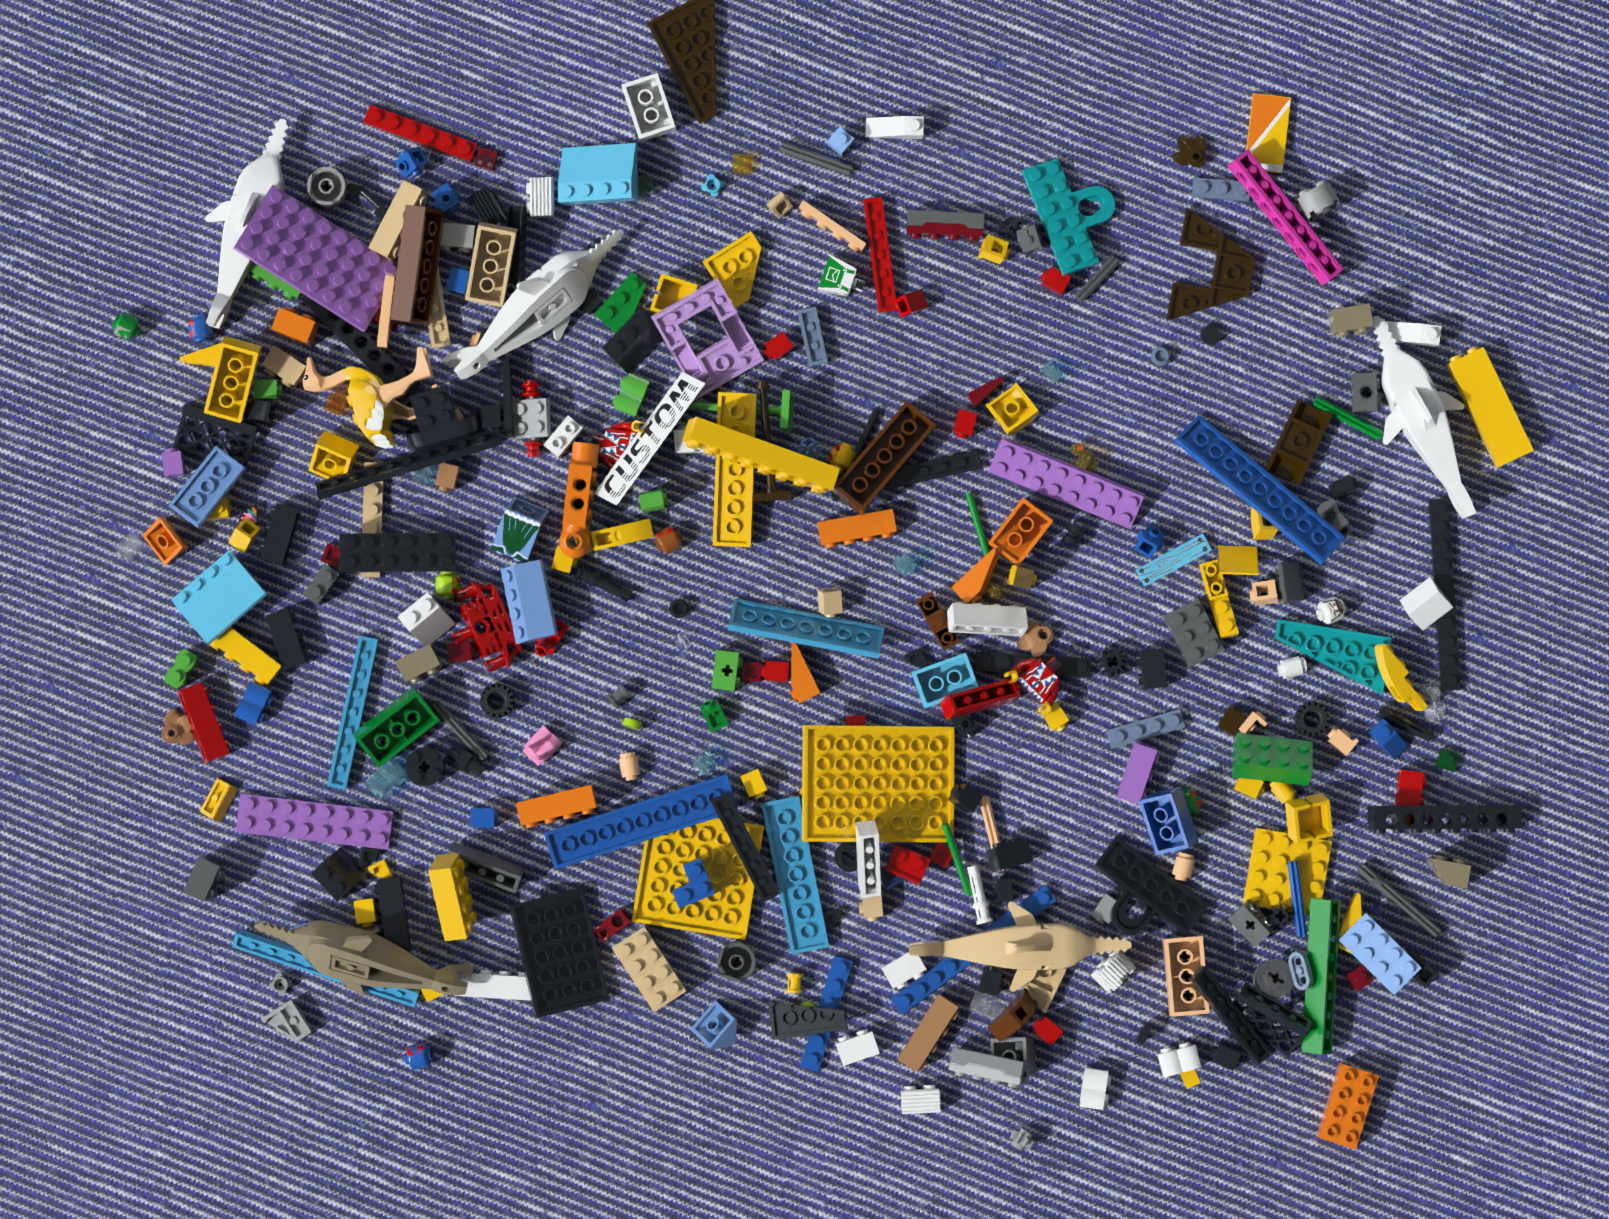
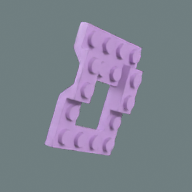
[651,278,764,398]

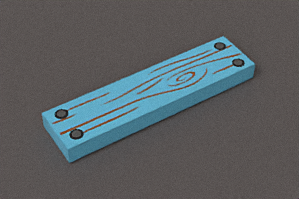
[1135,534,1212,587]

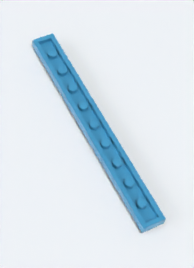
[232,929,420,1007]

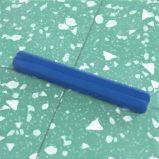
[1287,861,1307,937]

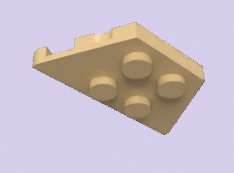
[1023,968,1067,1013]

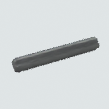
[780,141,853,175]
[431,700,489,761]

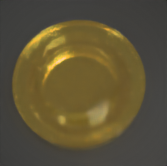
[986,584,1005,600]

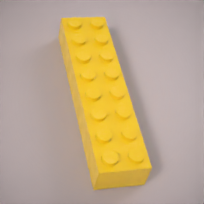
[681,417,840,494]

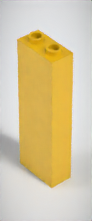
[1446,346,1534,468]

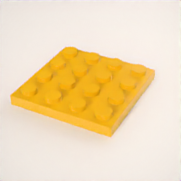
[1242,828,1332,916]

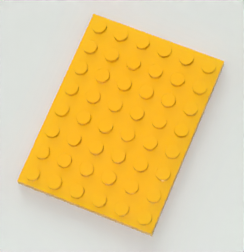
[802,725,954,842]

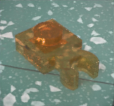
[324,384,349,417]

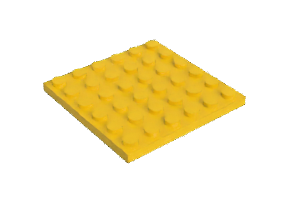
[632,818,764,940]

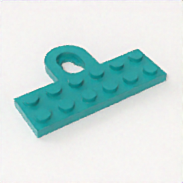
[1022,158,1115,276]

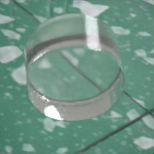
[674,632,691,651]

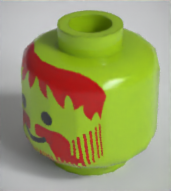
[435,572,461,599]

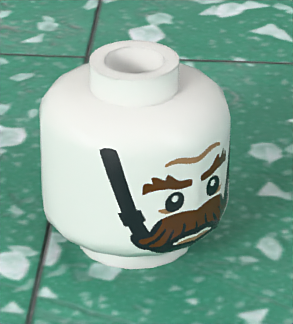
[1316,597,1346,624]

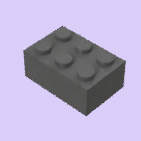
[1163,599,1225,668]

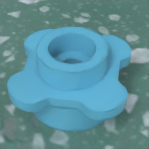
[701,174,724,197]

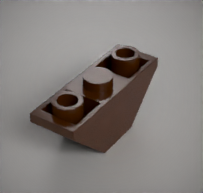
[915,592,960,651]
[987,988,1037,1042]

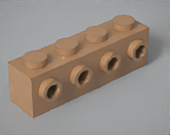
[897,994,959,1072]

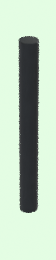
[844,408,880,473]

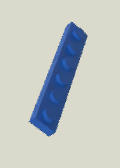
[800,955,853,1072]

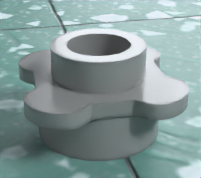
[269,973,292,996]

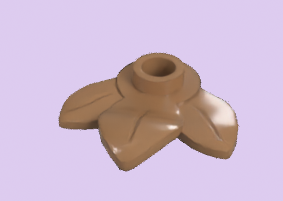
[1017,621,1053,658]
[161,709,195,745]

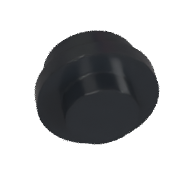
[669,599,689,618]

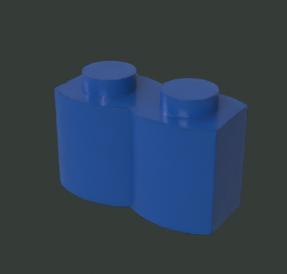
[234,681,274,725]

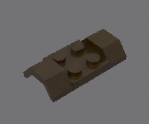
[1266,399,1332,484]

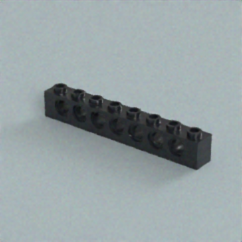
[299,293,423,406]
[1368,805,1522,833]

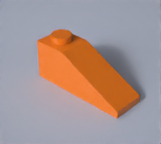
[951,548,1000,604]
[790,643,820,703]

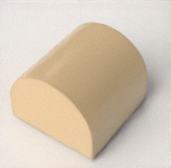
[766,192,793,219]

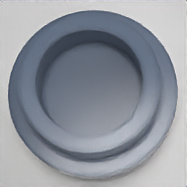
[1151,347,1170,366]

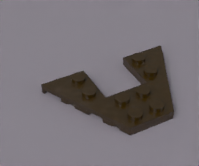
[1166,207,1255,321]

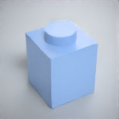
[827,126,854,156]

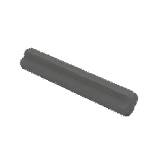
[1075,256,1119,302]

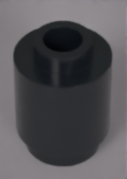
[1328,475,1358,500]

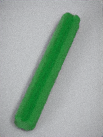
[1313,396,1383,440]

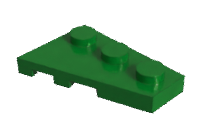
[594,272,647,333]

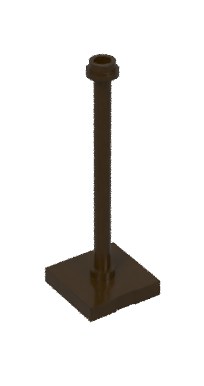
[752,381,792,503]

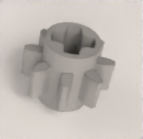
[1010,1128,1034,1152]

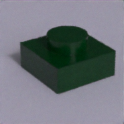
[1435,748,1459,772]

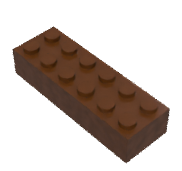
[390,205,445,326]
[832,401,936,516]

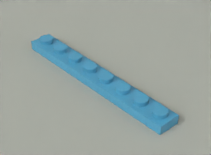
[327,636,379,790]

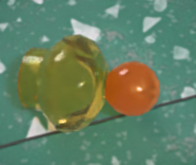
[1071,443,1098,472]

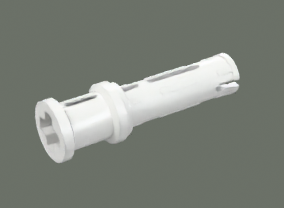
[967,865,993,924]

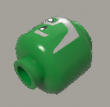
[111,312,142,341]

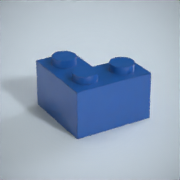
[672,858,716,908]

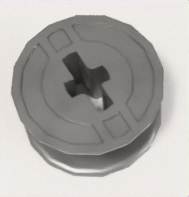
[1253,959,1294,999]

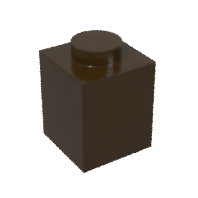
[1216,706,1246,737]

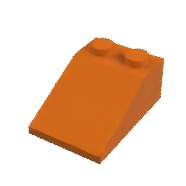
[988,497,1054,566]

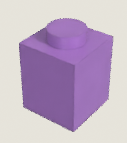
[161,448,186,477]

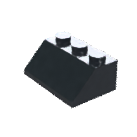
[601,306,663,374]

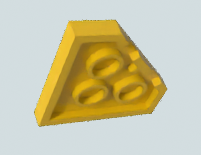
[703,231,761,309]

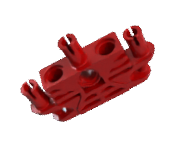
[452,581,522,673]

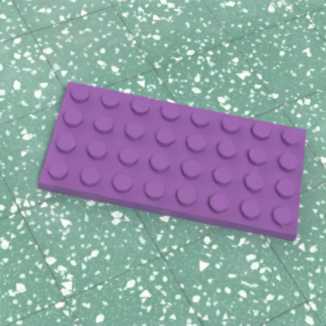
[233,185,398,332]

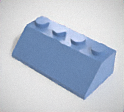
[501,559,558,644]

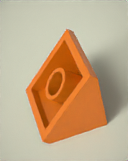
[142,516,189,566]

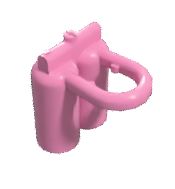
[523,725,562,766]

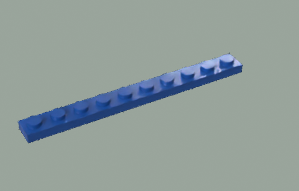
[891,885,1057,1014]

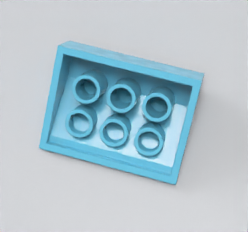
[558,143,638,205]
[172,550,267,645]

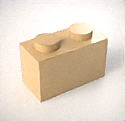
[262,346,306,388]

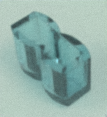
[363,757,407,800]

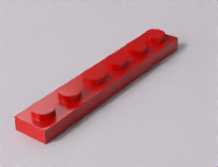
[363,105,478,162]
[863,197,897,314]

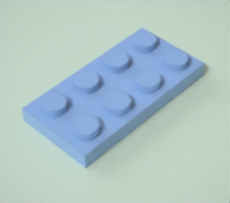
[1339,913,1422,995]

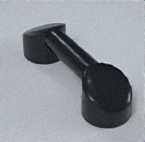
[347,183,387,221]

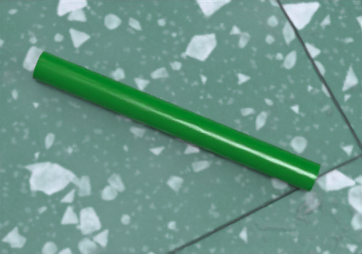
[965,492,990,556]
[941,823,973,897]

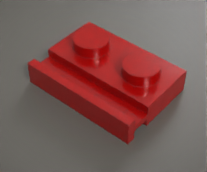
[884,844,931,886]

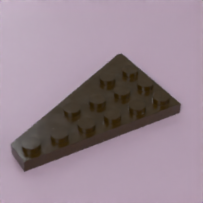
[647,0,717,125]

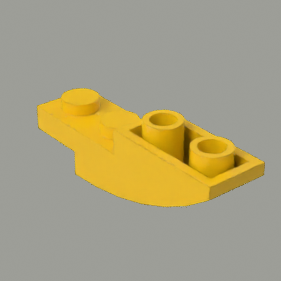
[575,518,654,552]
[1199,559,1239,640]
[1375,644,1428,711]

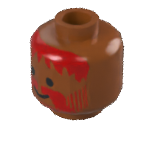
[654,526,683,554]

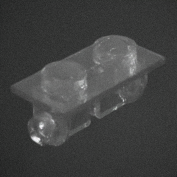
[1419,682,1445,723]

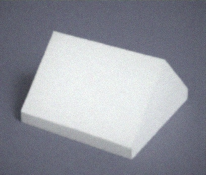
[1400,577,1454,631]

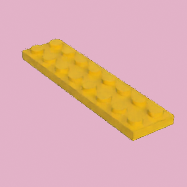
[713,392,757,547]

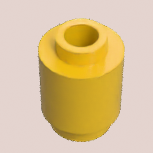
[1269,782,1297,804]

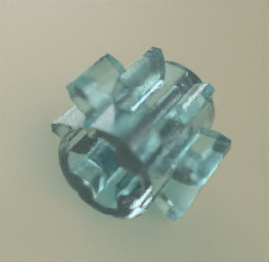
[893,553,917,576]

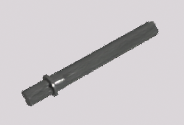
[1357,863,1442,937]

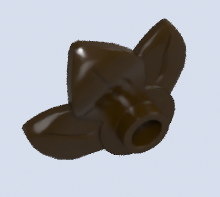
[1171,135,1207,168]

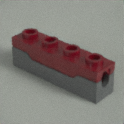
[906,210,984,242]

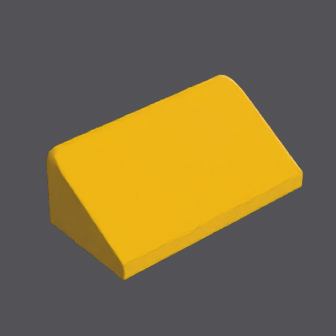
[200,778,238,822]

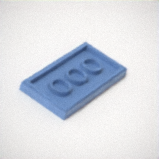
[168,446,247,529]

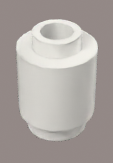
[1277,656,1307,679]

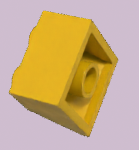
[308,430,360,479]

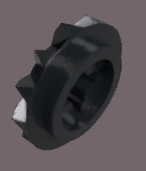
[834,842,857,872]

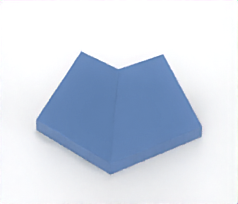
[690,1000,738,1050]

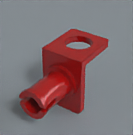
[535,618,569,657]

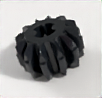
[1095,646,1128,678]

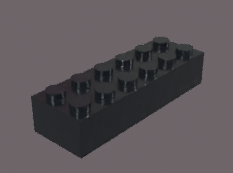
[339,533,456,573]

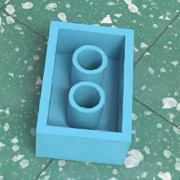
[911,653,978,709]

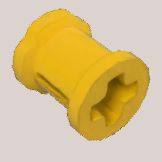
[785,973,803,993]

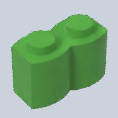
[612,373,650,418]
[639,489,669,513]
[165,649,199,689]

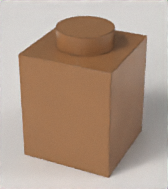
[435,463,460,492]

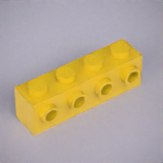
[210,627,283,685]

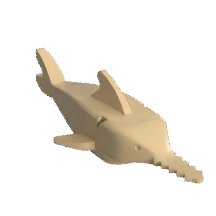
[909,902,1132,992]

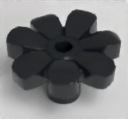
[998,217,1023,237]

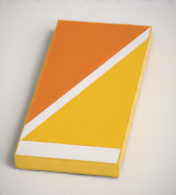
[1246,93,1291,174]

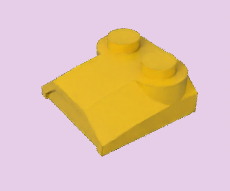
[986,382,1039,436]

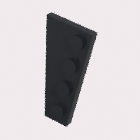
[768,1002,848,1040]

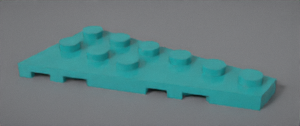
[1274,619,1392,695]

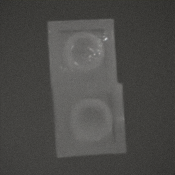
[969,992,1007,1021]

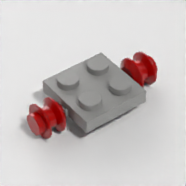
[512,380,551,458]

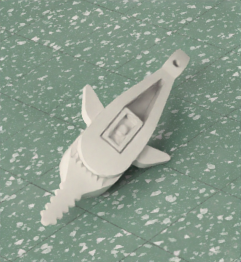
[205,119,288,329]
[443,228,624,380]
[1373,316,1476,518]

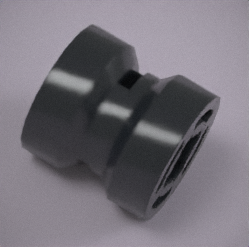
[1061,523,1086,548]

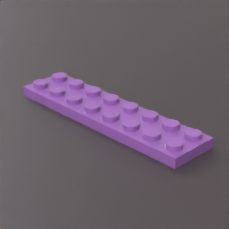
[988,436,1145,529]
[236,794,394,850]

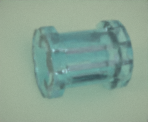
[1039,360,1065,384]

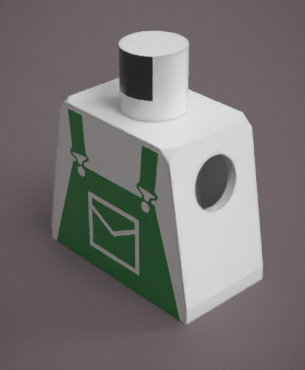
[818,255,865,296]

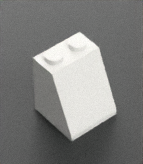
[398,592,456,647]

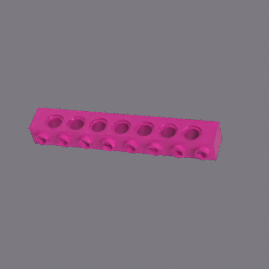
[1227,149,1344,286]

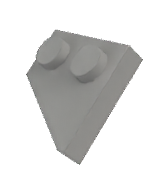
[261,999,313,1042]

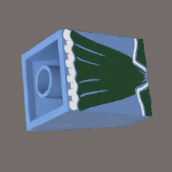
[491,496,549,563]

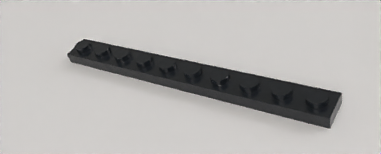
[315,427,503,500]
[1428,499,1461,691]

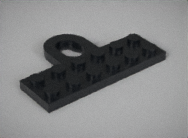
[1093,836,1208,937]

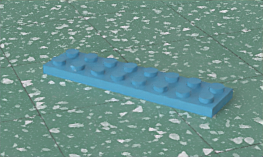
[728,598,885,659]
[761,796,829,954]

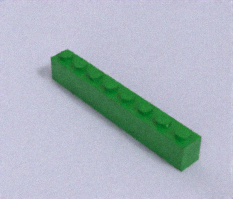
[1301,897,1341,1055]

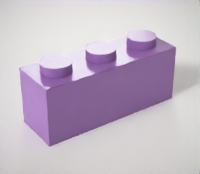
[1117,741,1160,804]

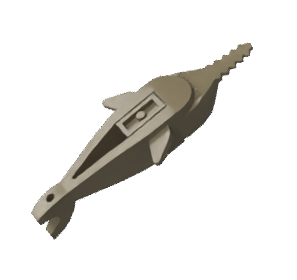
[254,920,475,996]

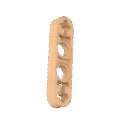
[377,273,396,348]

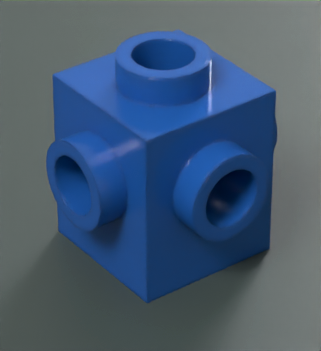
[395,146,429,178]
[431,183,461,215]
[1134,524,1165,559]

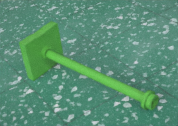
[687,390,795,432]

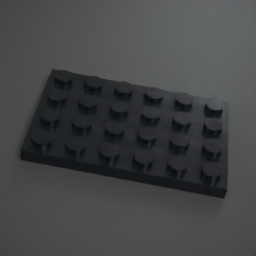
[509,887,610,1018]

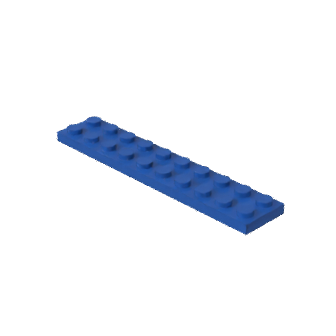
[1174,415,1346,565]
[544,774,739,869]

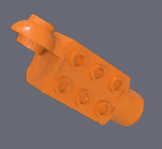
[559,442,600,558]

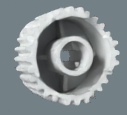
[1091,950,1136,993]

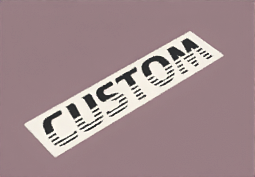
[594,372,705,506]

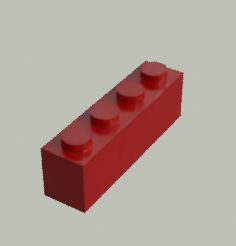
[940,678,1021,720]
[177,682,230,764]

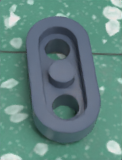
[1288,952,1314,990]

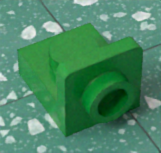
[700,699,729,733]

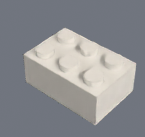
[621,73,676,142]

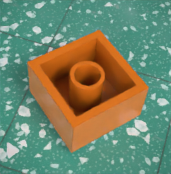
[271,306,319,347]

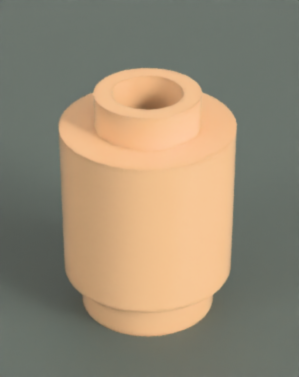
[619,752,641,781]
[1172,852,1195,881]

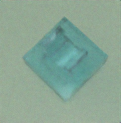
[412,466,437,486]
[691,750,717,776]

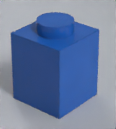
[446,265,470,296]
[471,808,499,828]

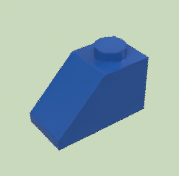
[1367,719,1408,760]

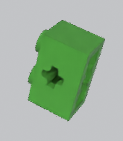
[712,650,743,691]

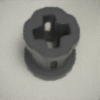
[606,684,631,709]

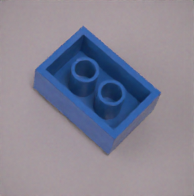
[1139,787,1199,855]

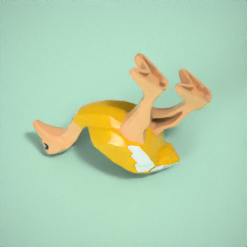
[303,346,441,449]

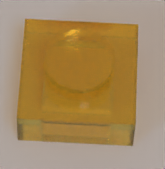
[732,154,753,175]

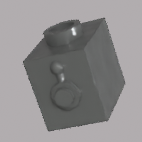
[1016,223,1046,254]

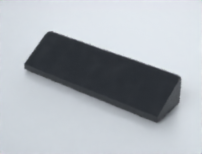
[508,206,527,284]

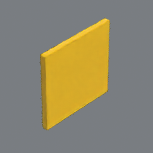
[1218,545,1259,575]

